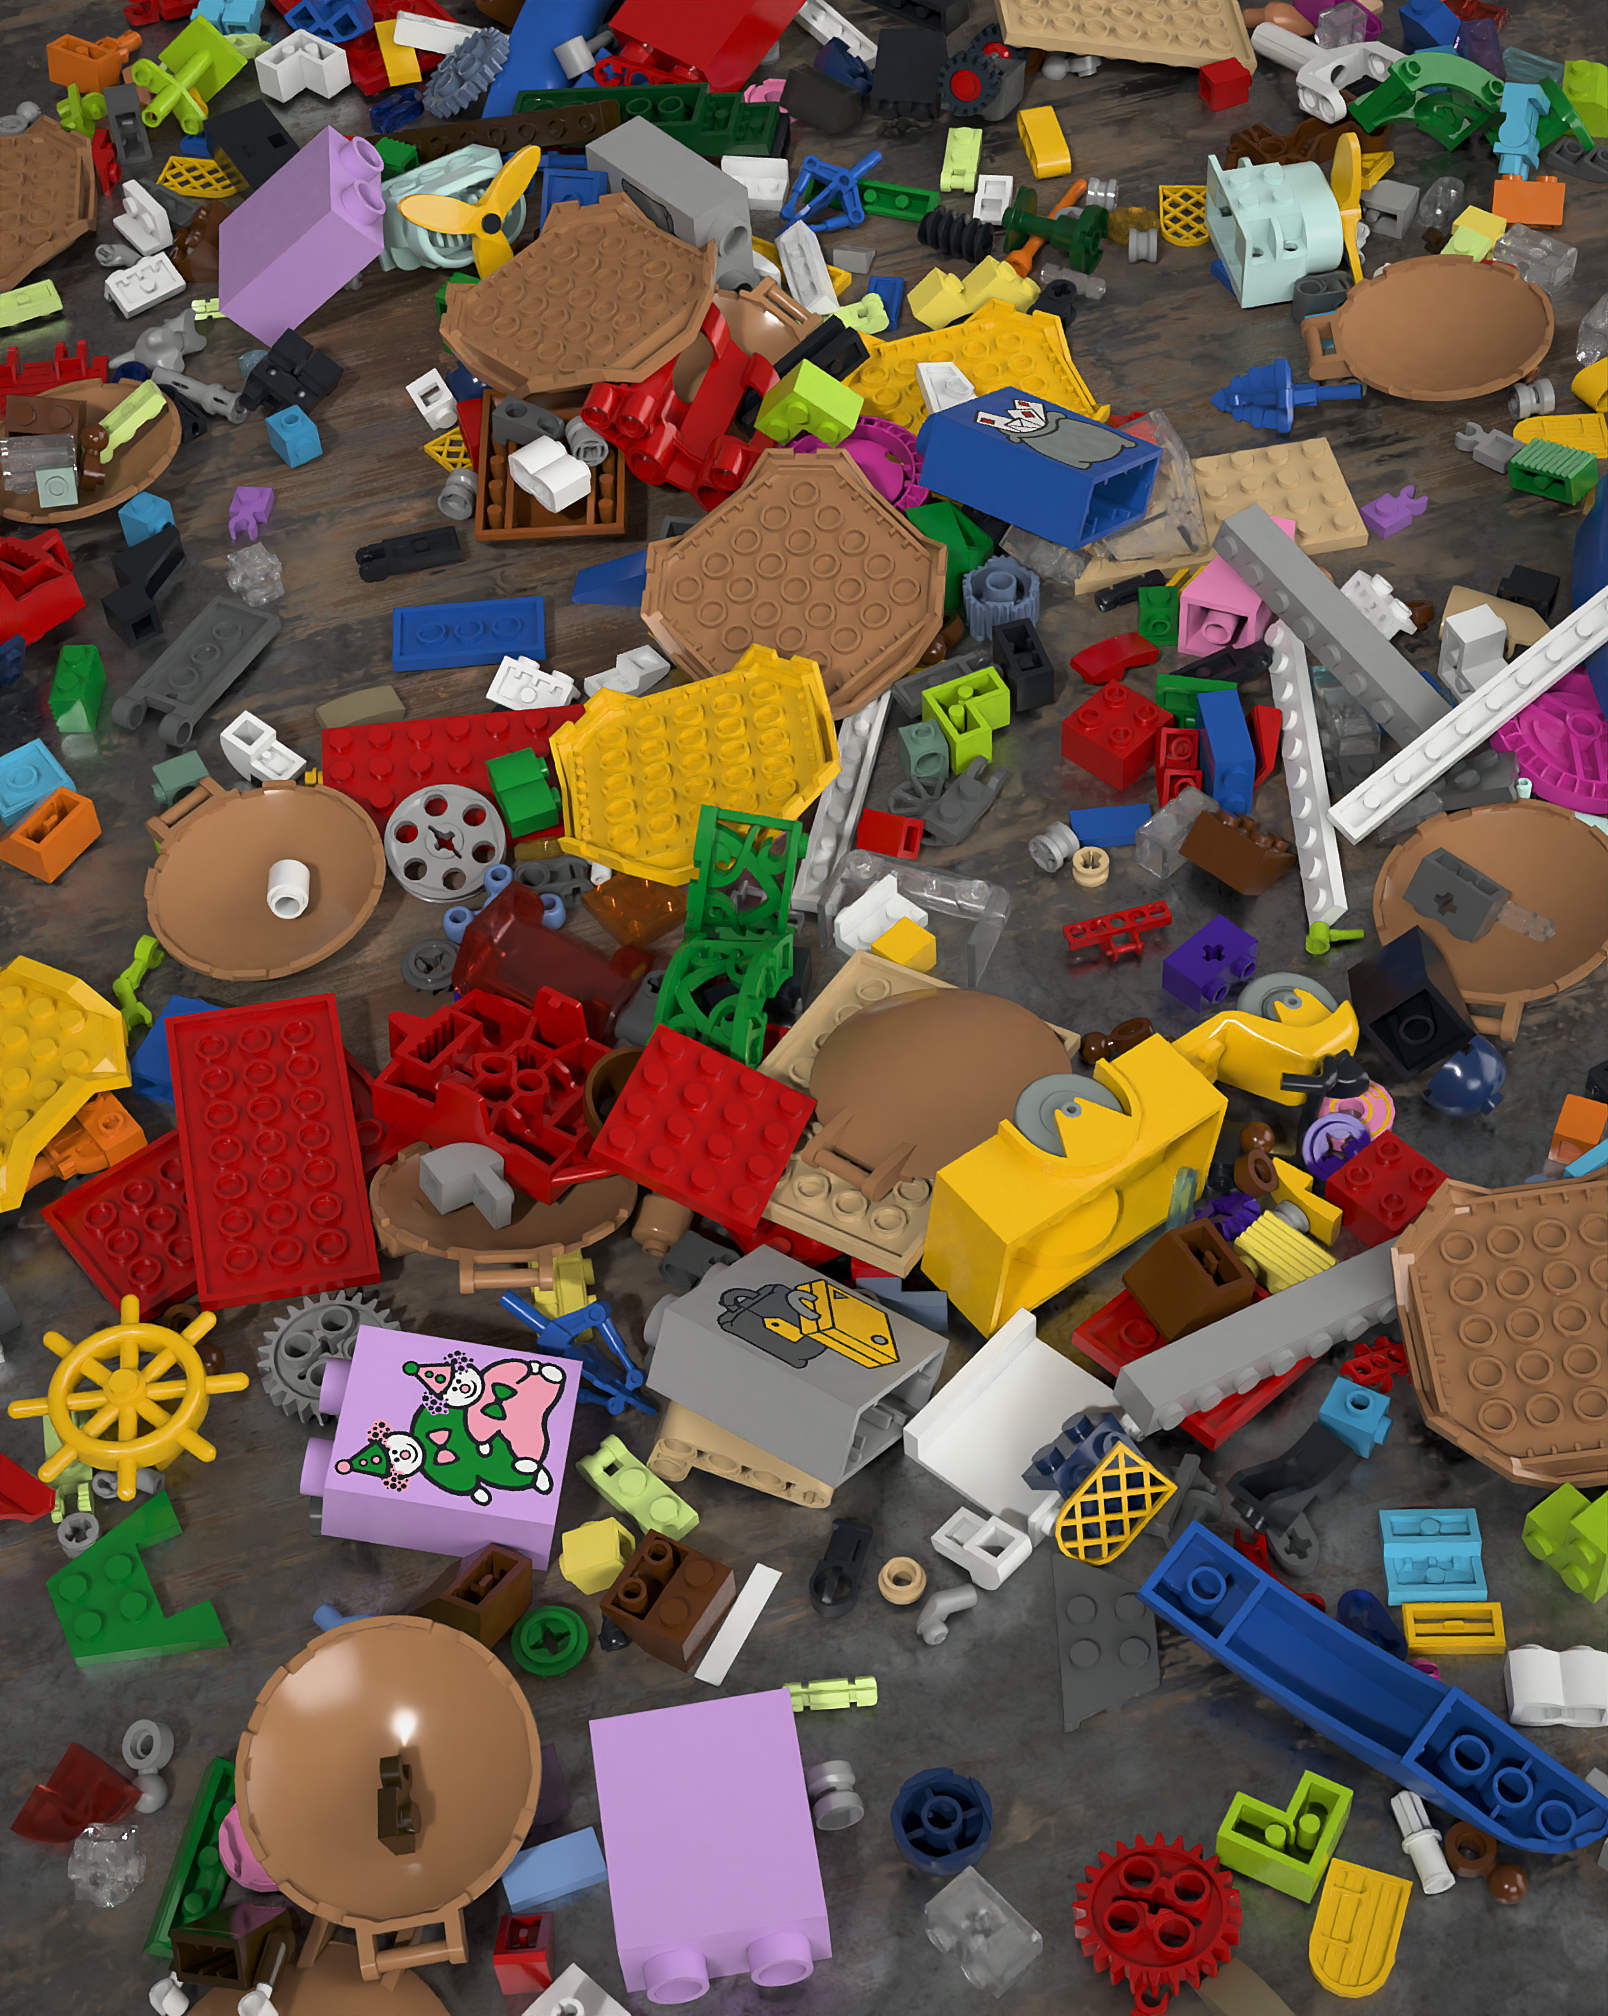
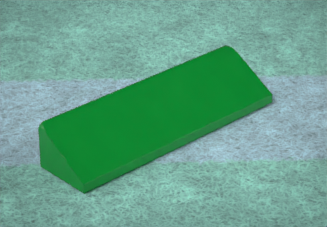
[803,178,942,223]
[143,1756,236,1958]

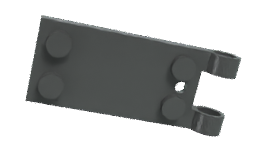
[111,595,281,748]

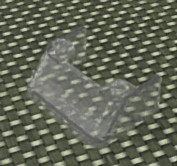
[817,849,1011,989]

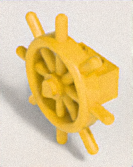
[7,1294,249,1501]

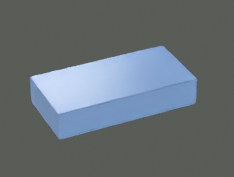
[501,1826,608,1913]

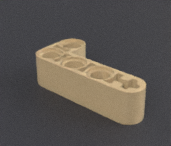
[646,1400,834,1509]

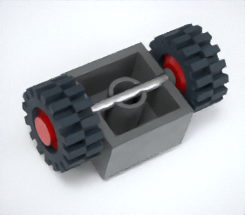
[936,22,1031,121]

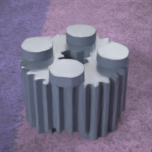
[962,555,1039,641]

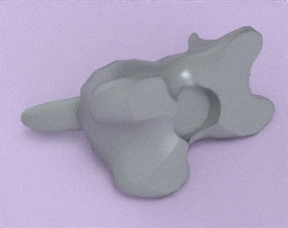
[108,308,207,373]

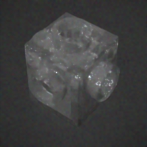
[225,542,285,608]
[68,1823,147,1907]

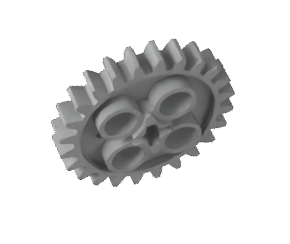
[257,1290,401,1426]

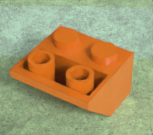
[1489,174,1566,230]
[0,786,102,884]

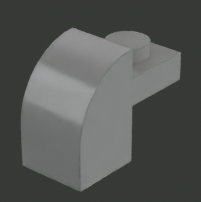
[419,1142,514,1230]

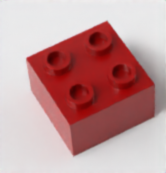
[1061,679,1174,792]
[1324,1129,1452,1248]

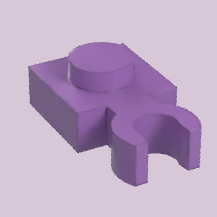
[1359,485,1428,539]
[228,486,275,540]

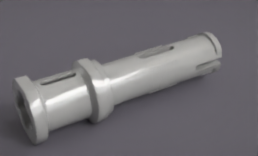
[151,366,249,424]

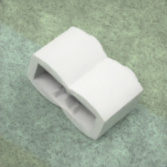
[508,435,591,513]
[1503,1644,1608,1728]

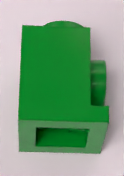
[1137,586,1179,647]

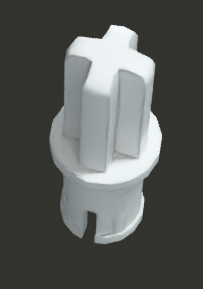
[1390,1790,1455,1894]

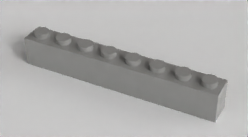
[1212,503,1453,749]
[1113,1235,1401,1436]

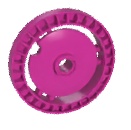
[777,415,933,517]
[1488,665,1608,814]

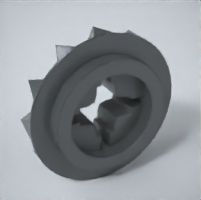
[401,939,467,996]

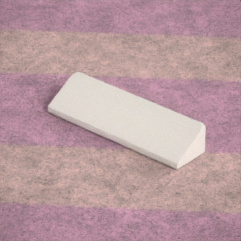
[394,10,510,54]
[775,220,840,315]

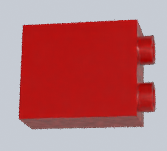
[608,0,807,93]

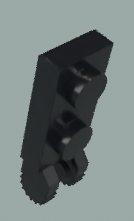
[355,525,463,583]

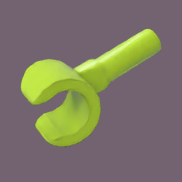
[1306,921,1364,954]

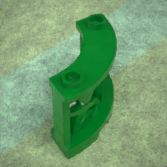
[1347,52,1505,152]
[684,804,809,941]
[645,931,793,1070]

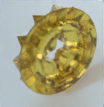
[1108,204,1160,245]
[514,834,569,862]

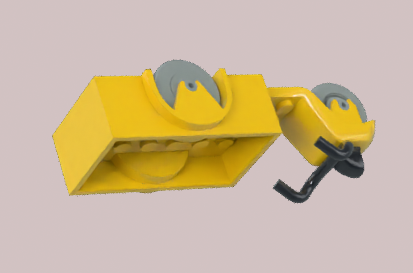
[920,972,1370,1340]

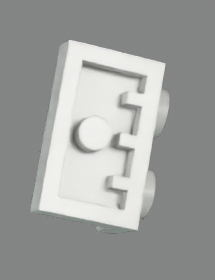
[721,156,790,211]
[113,179,174,256]
[104,252,186,319]
[1340,570,1417,641]
[486,656,581,710]
[834,874,928,957]

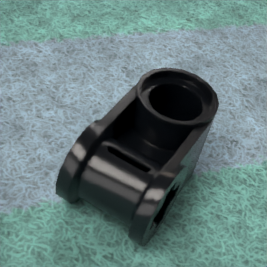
[1026,279,1077,334]

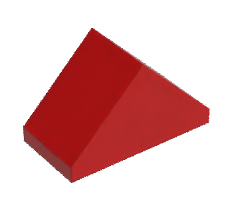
[493,1911,554,1995]

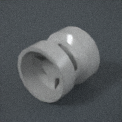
[1507,378,1555,421]
[565,415,609,467]
[437,468,478,520]
[804,1760,865,1831]

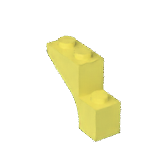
[907,255,1041,330]

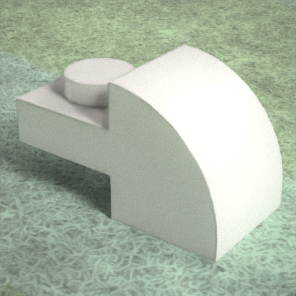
[220,710,307,782]
[931,1506,1032,1590]

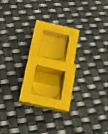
[1270,1157,1343,1248]

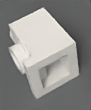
[406,368,457,431]

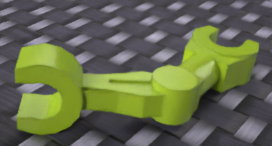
[112,934,165,1042]

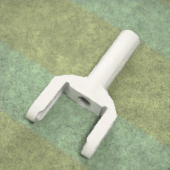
[1251,22,1408,124]

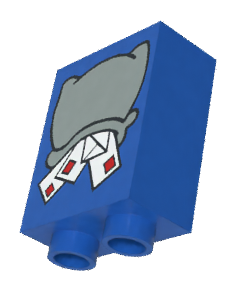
[916,386,1164,551]

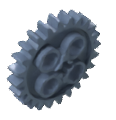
[422,26,510,118]

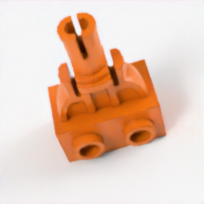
[46,30,142,95]
[24,1090,148,1194]

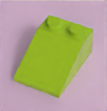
[1561,60,1608,138]

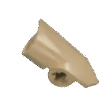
[1438,585,1551,660]

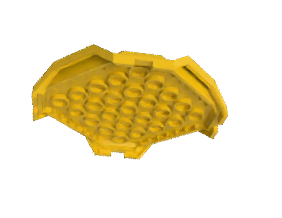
[841,297,1110,511]
[549,643,843,887]
[0,955,132,1213]

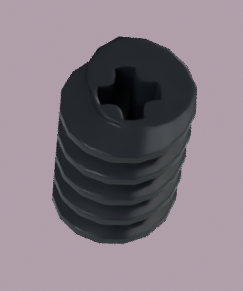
[917,204,993,265]

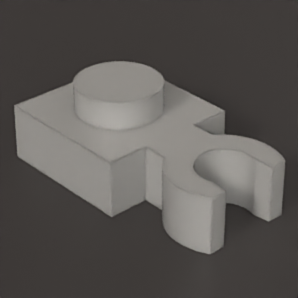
[1454,422,1526,474]

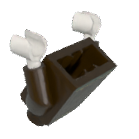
[149,1903,301,2016]

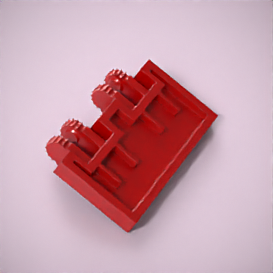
[0,339,110,421]

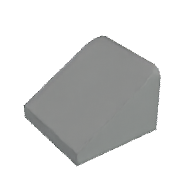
[833,245,875,274]

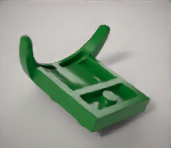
[1479,76,1595,151]

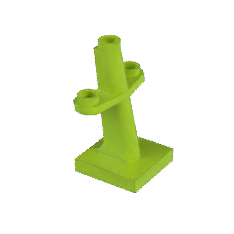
[131,13,248,135]

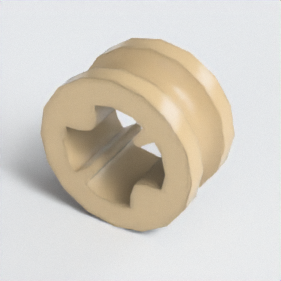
[1072,846,1109,887]

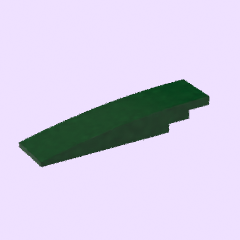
[511,82,780,156]

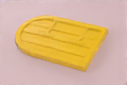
[1512,413,1608,459]
[1308,1857,1413,1998]

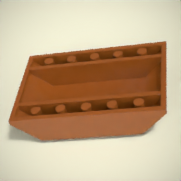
[474,387,630,543]

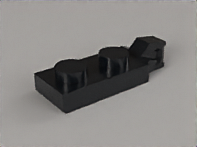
[1168,639,1273,684]

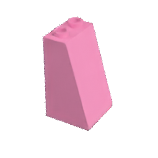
[1178,515,1296,658]

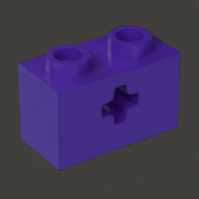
[1162,914,1258,1014]

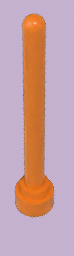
[1004,179,1088,279]

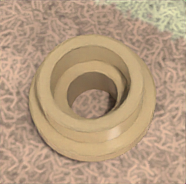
[878,1557,926,1605]

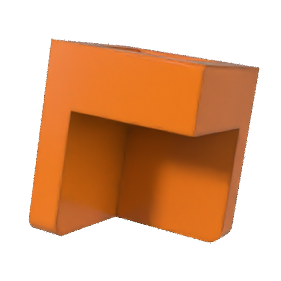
[1548,1094,1608,1165]

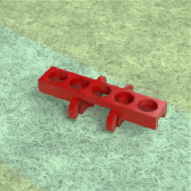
[1062,900,1172,962]
[1339,1336,1411,1394]

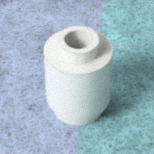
[267,860,310,919]

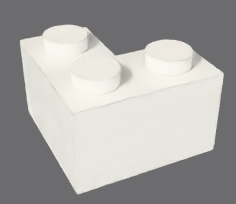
[254,28,351,103]
[1437,604,1509,703]

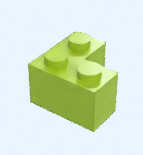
[754,358,865,448]
[921,666,1010,775]
[1521,1482,1608,1604]
[1215,1770,1354,1904]

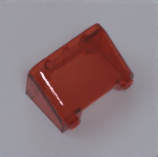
[451,879,657,1045]

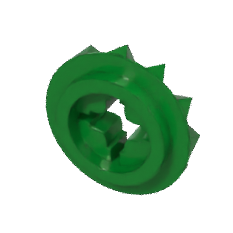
[511,1606,589,1680]

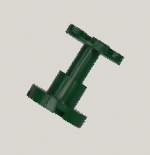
[1002,185,1110,275]

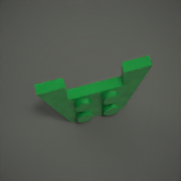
[45,1488,229,1667]

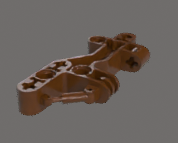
[1223,89,1394,171]

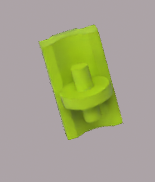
[56,82,108,143]

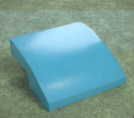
[1378,1508,1488,1606]

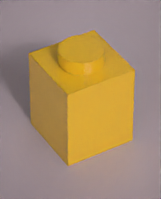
[871,916,937,974]

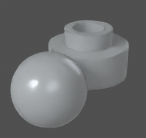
[1042,54,1102,81]
[0,101,42,137]
[122,1719,174,1813]

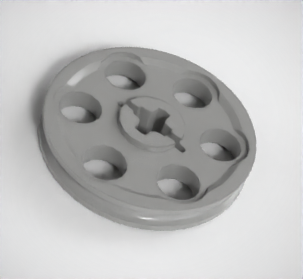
[384,784,507,904]

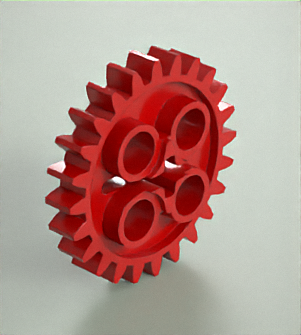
[1072,1832,1242,1997]

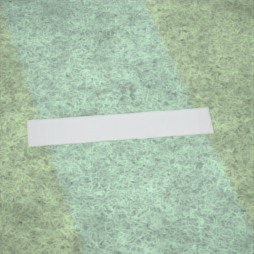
[694,1563,782,1687]

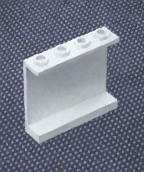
[903,1308,1146,1547]

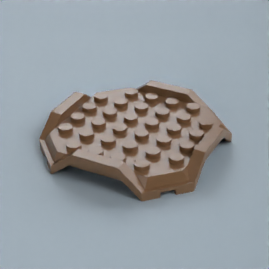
[0,114,98,293]
[439,192,718,399]
[640,448,948,721]
[1390,1164,1608,1491]

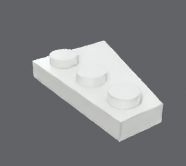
[915,362,977,415]

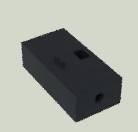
[202,99,301,201]

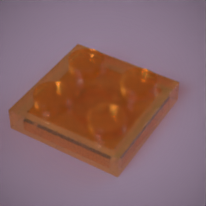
[581,872,687,954]

